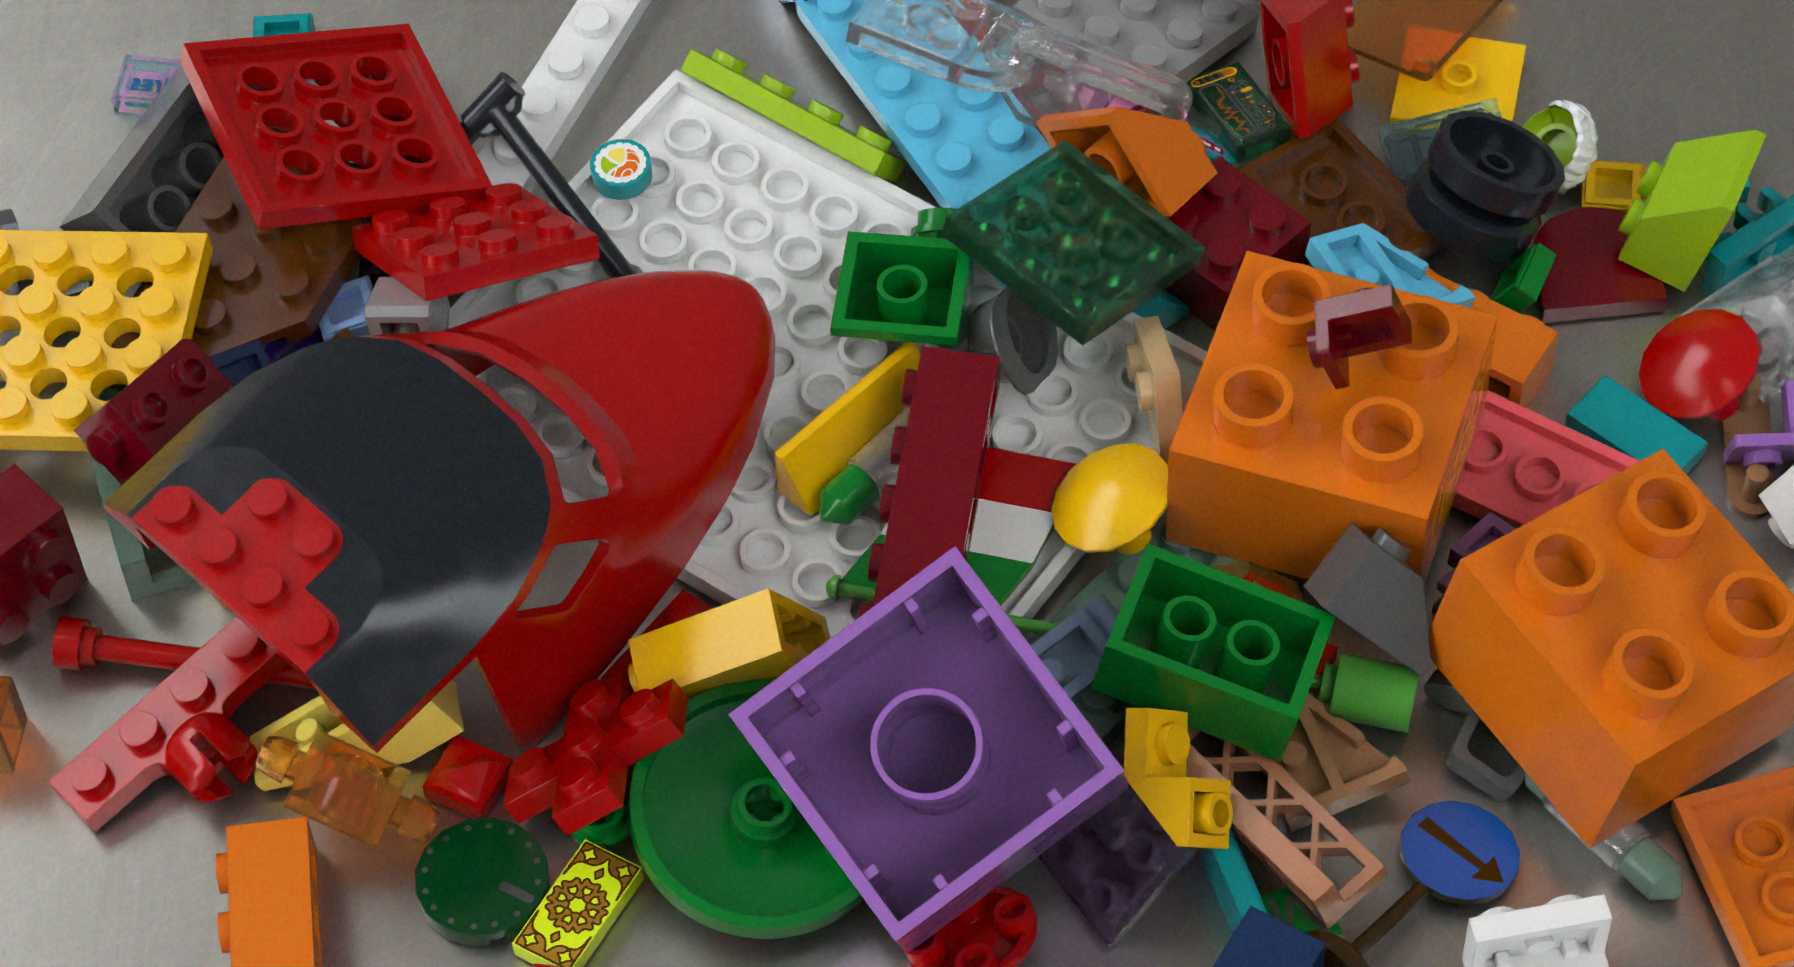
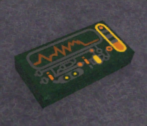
[1185,62,1292,163]

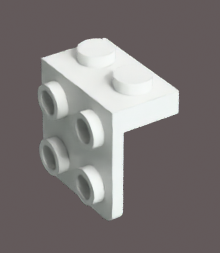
[1462,894,1612,967]

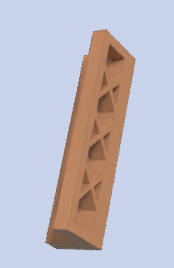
[1186,727,1389,929]

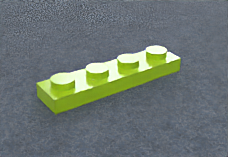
[680,48,907,182]

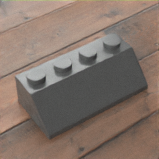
[59,65,262,232]

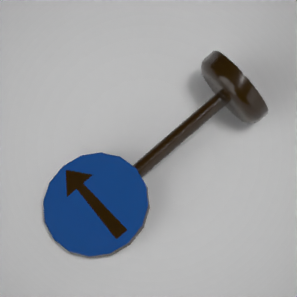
[1305,801,1520,967]

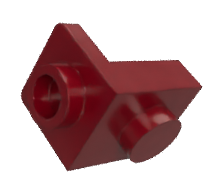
[1307,284,1412,389]

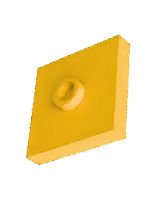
[1389,28,1526,133]

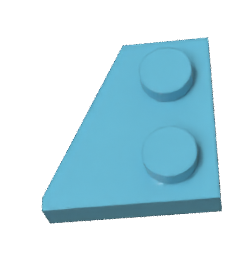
[1305,223,1475,308]

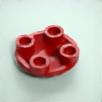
[1638,309,1763,421]
[904,886,1038,967]

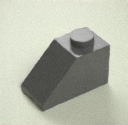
[1304,523,1431,677]

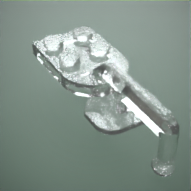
[846,0,1193,129]

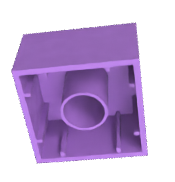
[728,546,1129,953]

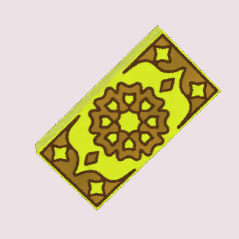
[512,839,644,967]

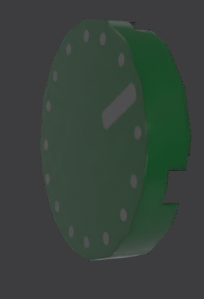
[415,817,550,947]

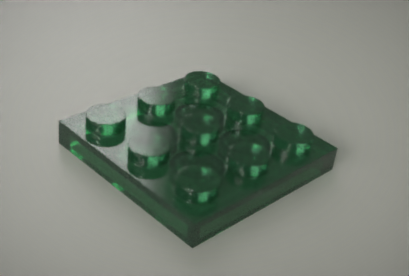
[941,140,1205,346]

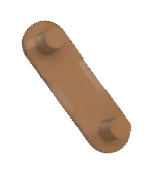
[1722,375,1776,518]

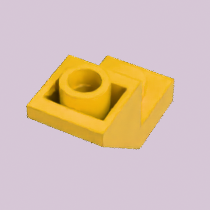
[1124,708,1233,849]

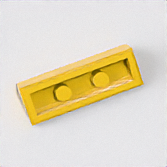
[774,342,921,515]

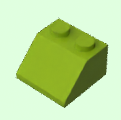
[1618,129,1766,292]

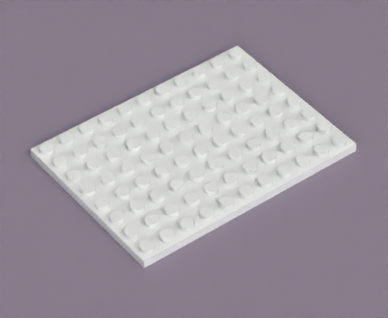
[448,69,1207,638]

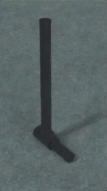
[460,72,637,278]

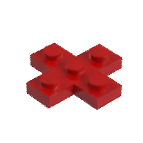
[503,670,688,836]

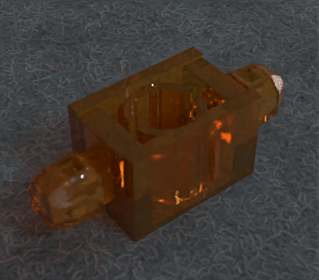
[255,731,441,848]

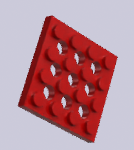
[180,23,492,230]

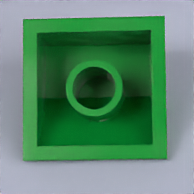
[830,231,974,346]

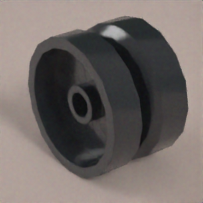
[1405,110,1565,262]

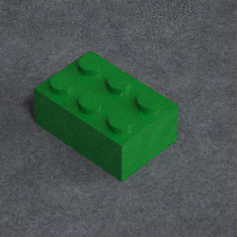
[1091,543,1336,762]

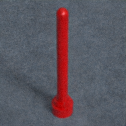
[52,616,317,690]

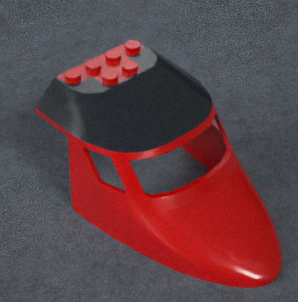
[103,270,775,753]

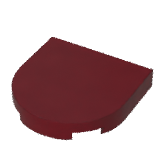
[1532,207,1667,323]

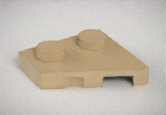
[1125,316,1183,465]

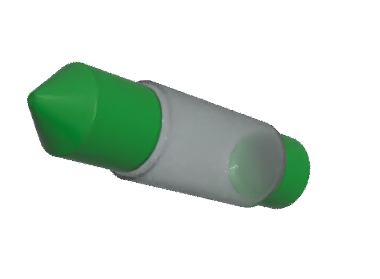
[819,407,910,525]

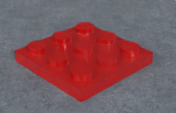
[351,183,600,301]

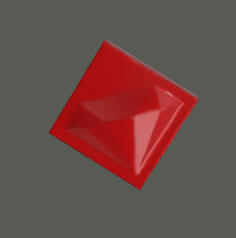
[422,735,513,819]

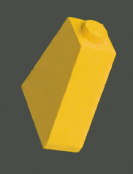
[628,588,830,700]

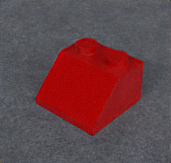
[1259,0,1360,139]

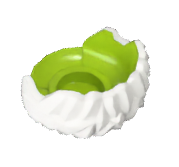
[1523,100,1599,194]

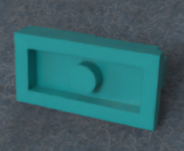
[1701,187,1794,303]

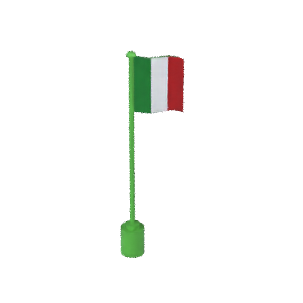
[826,447,1419,733]

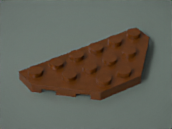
[107,126,363,391]

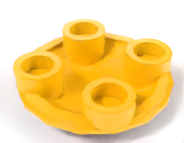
[1051,443,1168,555]

